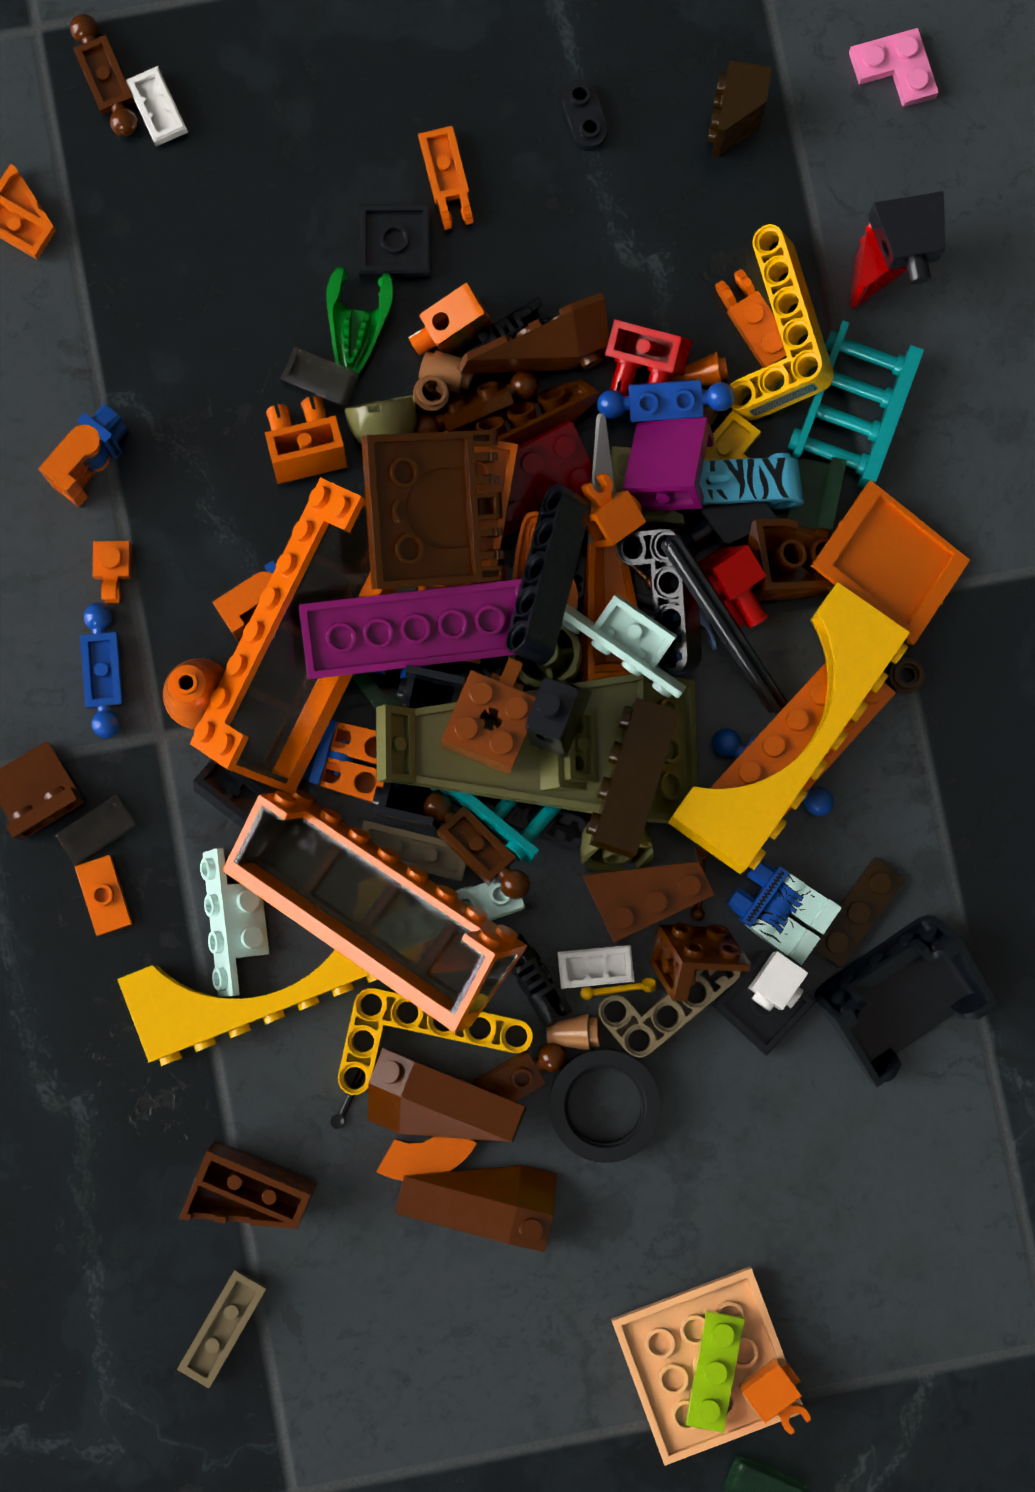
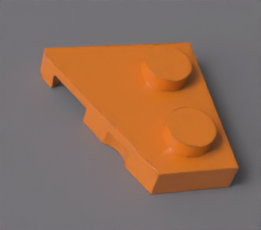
[0,163,56,260]

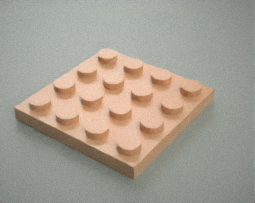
[611,1266,803,1466]

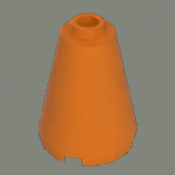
[163,658,226,730]

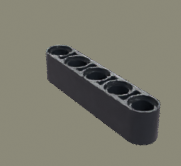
[505,484,591,666]

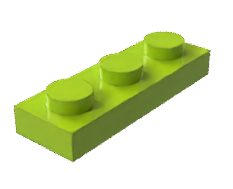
[685,1309,745,1433]

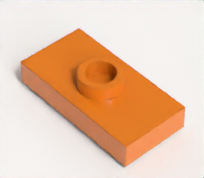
[74,855,133,936]

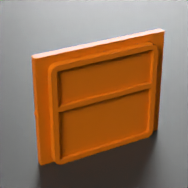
[811,481,970,646]

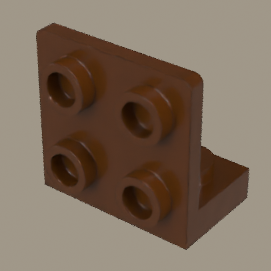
[0,741,85,840]
[650,923,751,1002]

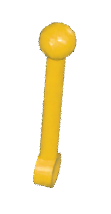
[580,978,656,1000]

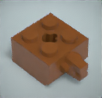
[440,658,536,775]

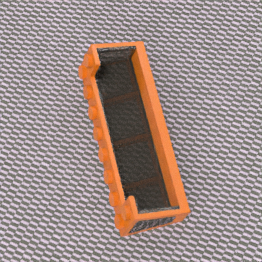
[190,477,396,795]
[222,789,527,1032]

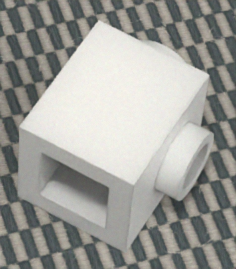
[748,951,808,1011]

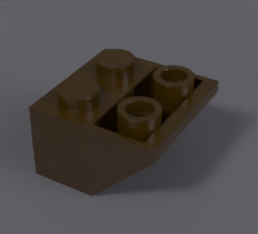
[707,60,772,157]

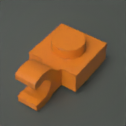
[92,541,132,604]

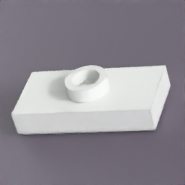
[126,66,188,146]
[557,945,635,989]

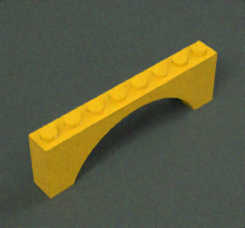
[667,582,910,874]
[117,873,428,1066]

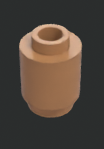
[419,350,473,395]

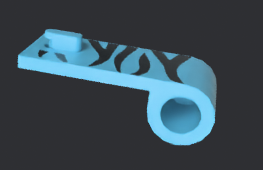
[700,453,804,510]

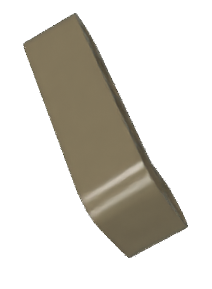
[598,969,741,1057]

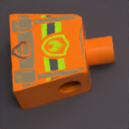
[408,282,493,356]

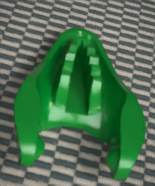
[326,266,393,379]

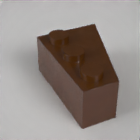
[582,861,714,943]
[179,1140,318,1229]

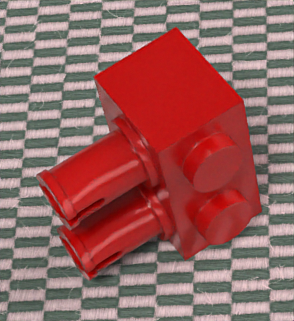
[605,319,693,396]
[698,545,768,628]

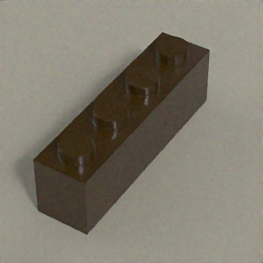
[586,698,680,858]

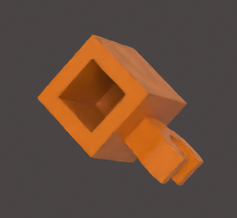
[581,473,646,548]
[739,1358,811,1435]

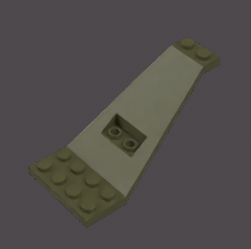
[376,674,698,824]

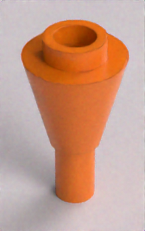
[670,352,729,386]

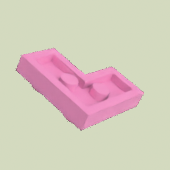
[849,28,939,108]

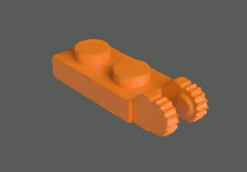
[418,126,474,230]
[715,269,787,368]

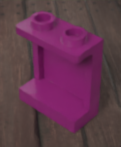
[623,417,714,511]

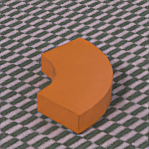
[376,1137,477,1181]

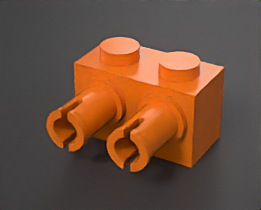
[265,396,347,484]

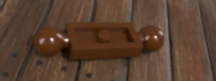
[70,14,138,137]
[414,371,539,433]
[423,793,530,900]
[470,1043,567,1102]

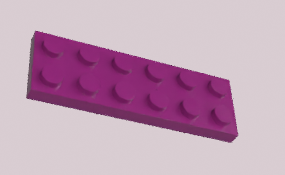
[299,579,521,679]

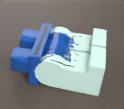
[726,861,842,966]

